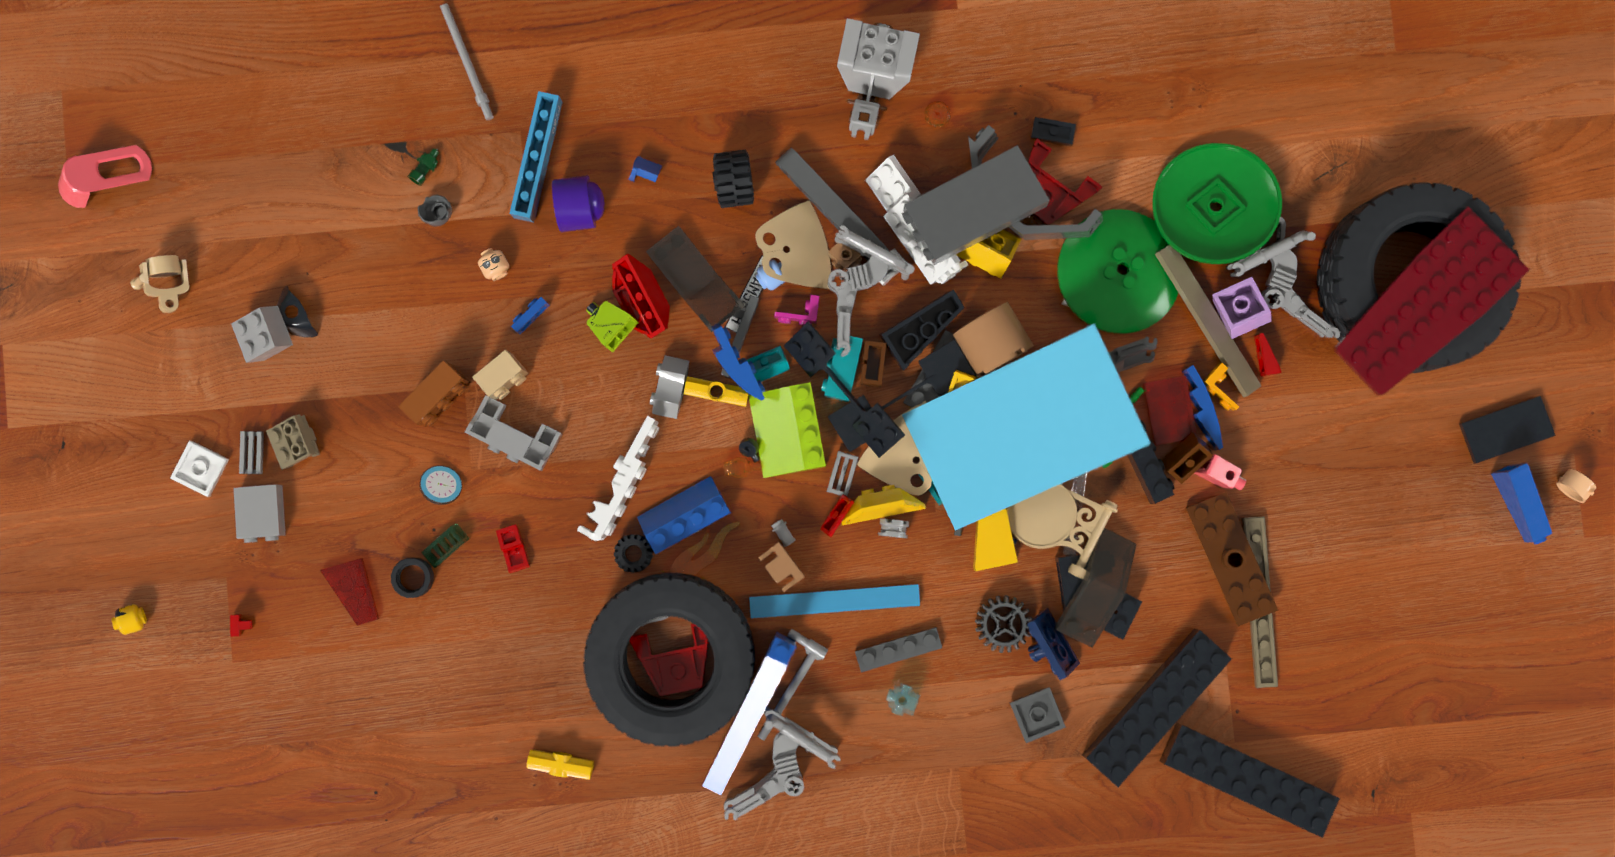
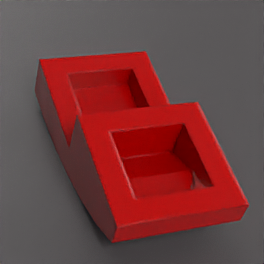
[496,524,530,573]

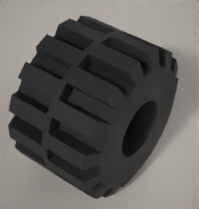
[712,149,754,208]

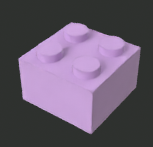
[1212,277,1271,339]

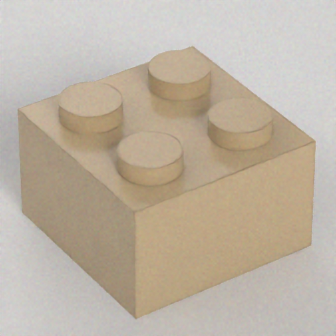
[473,350,528,400]

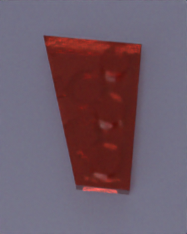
[320,558,379,625]

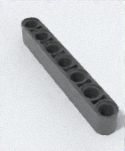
[775,148,889,261]

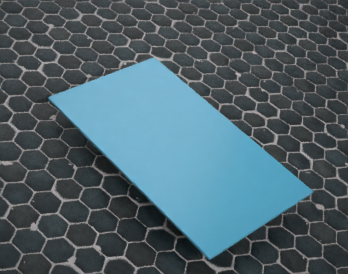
[902,324,1151,530]

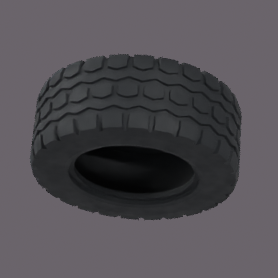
[1317,182,1521,373]

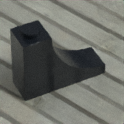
[1055,551,1114,622]

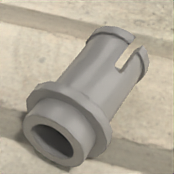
[771,519,795,547]

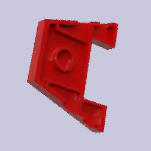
[1028,138,1102,225]
[629,624,709,697]

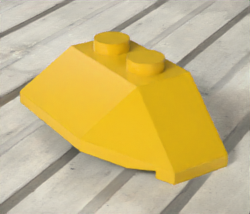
[841,485,926,525]

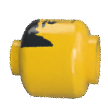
[111,604,147,635]

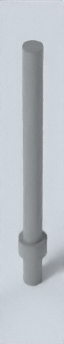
[440,4,494,120]

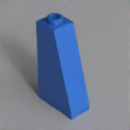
[1491,463,1552,544]

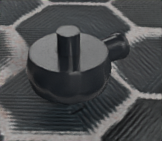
[739,437,760,462]

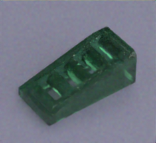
[421,524,469,568]

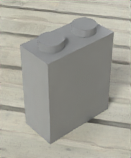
[234,485,286,543]

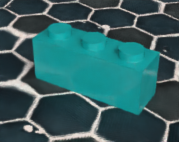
[821,336,863,402]

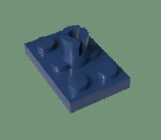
[1027,608,1080,680]

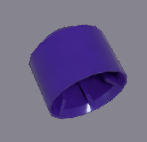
[552,175,604,232]

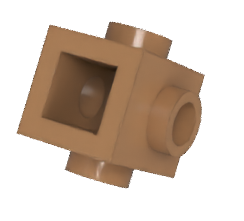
[828,243,862,272]

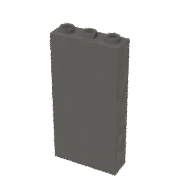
[902,145,1049,266]

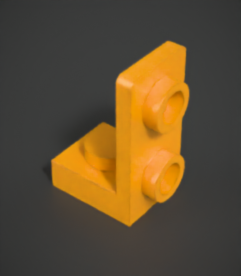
[1203,363,1239,411]

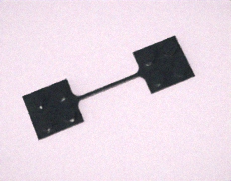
[784,321,905,458]
[827,339,976,452]

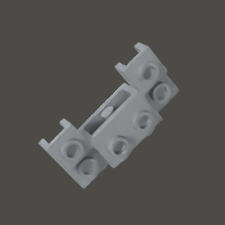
[465,395,562,471]

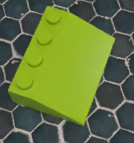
[748,382,826,478]

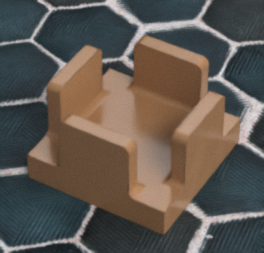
[758,542,805,592]

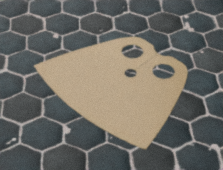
[755,200,831,289]
[857,401,932,495]

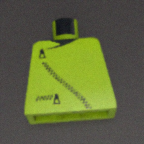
[586,301,639,353]

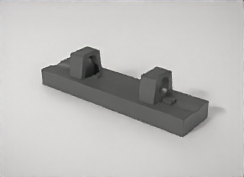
[721,295,760,378]

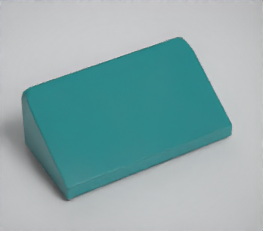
[747,346,790,382]

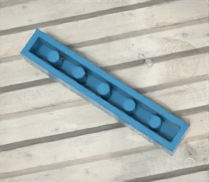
[509,91,562,223]

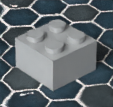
[231,306,293,363]

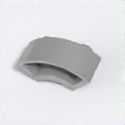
[650,355,690,419]

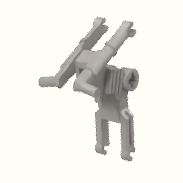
[827,225,914,357]
[1226,231,1340,338]
[724,706,840,820]

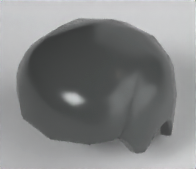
[418,195,452,227]

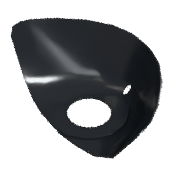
[277,285,318,337]

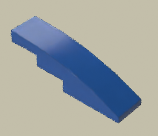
[1182,365,1223,451]

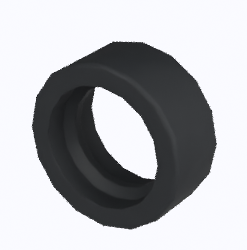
[391,558,434,598]

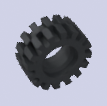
[614,534,653,573]

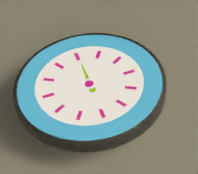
[419,465,462,505]

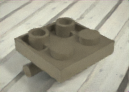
[266,414,320,470]

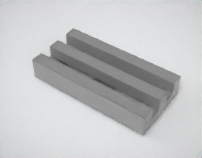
[239,431,264,474]
[827,451,858,496]

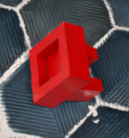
[230,614,253,637]

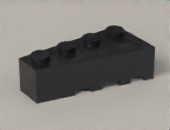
[879,290,965,371]

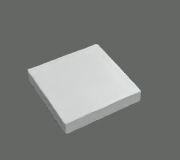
[170,440,229,497]

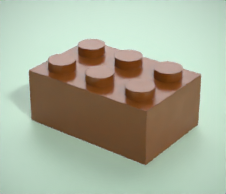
[398,360,470,427]

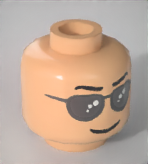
[478,248,509,281]

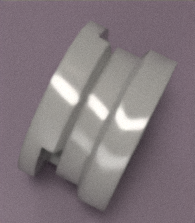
[878,518,909,538]

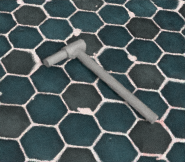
[758,629,828,741]

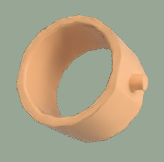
[1556,469,1596,503]

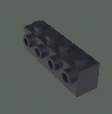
[1127,420,1175,504]

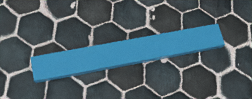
[749,584,920,618]

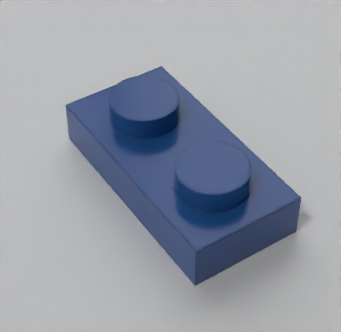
[511,297,550,335]

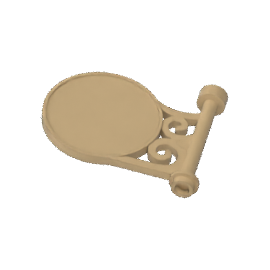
[1007,484,1118,579]

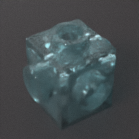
[886,683,920,716]

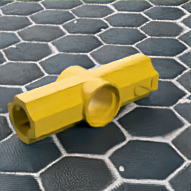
[684,376,749,407]
[527,749,594,780]

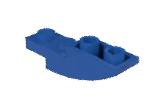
[711,323,765,400]

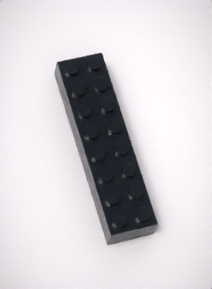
[1082,628,1232,787]
[1160,722,1340,838]

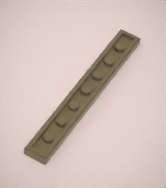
[1155,245,1261,398]
[1242,516,1278,688]

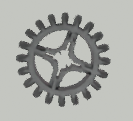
[975,595,1032,653]

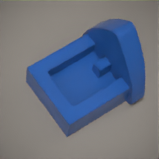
[628,156,662,182]

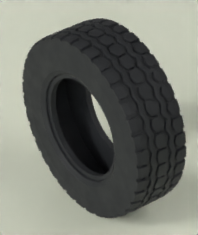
[583,572,755,747]

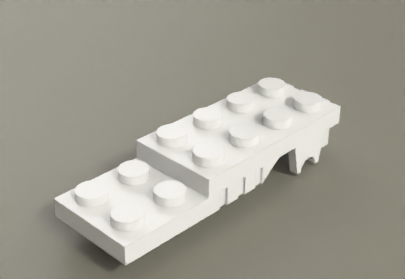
[865,155,968,285]
[577,416,660,541]

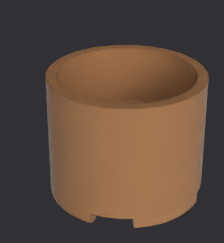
[953,302,1034,378]

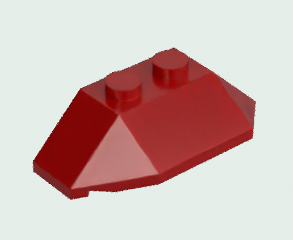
[612,254,670,338]

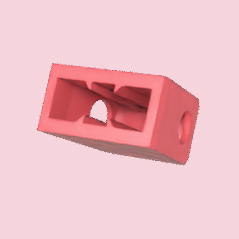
[1194,454,1246,490]

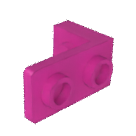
[774,295,819,326]

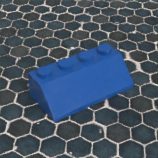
[637,476,731,554]

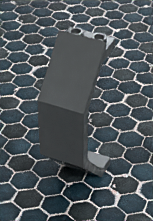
[968,125,1103,240]

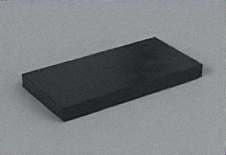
[1459,396,1556,464]

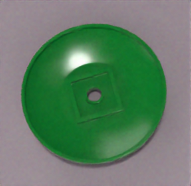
[1152,143,1282,264]
[1057,209,1178,334]

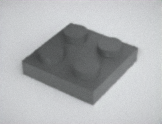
[1009,687,1066,743]

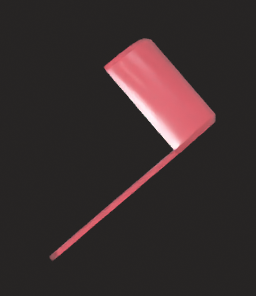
[58,145,152,208]

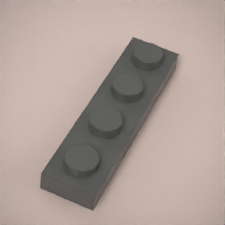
[855,627,942,672]

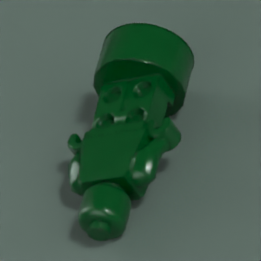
[407,148,439,186]

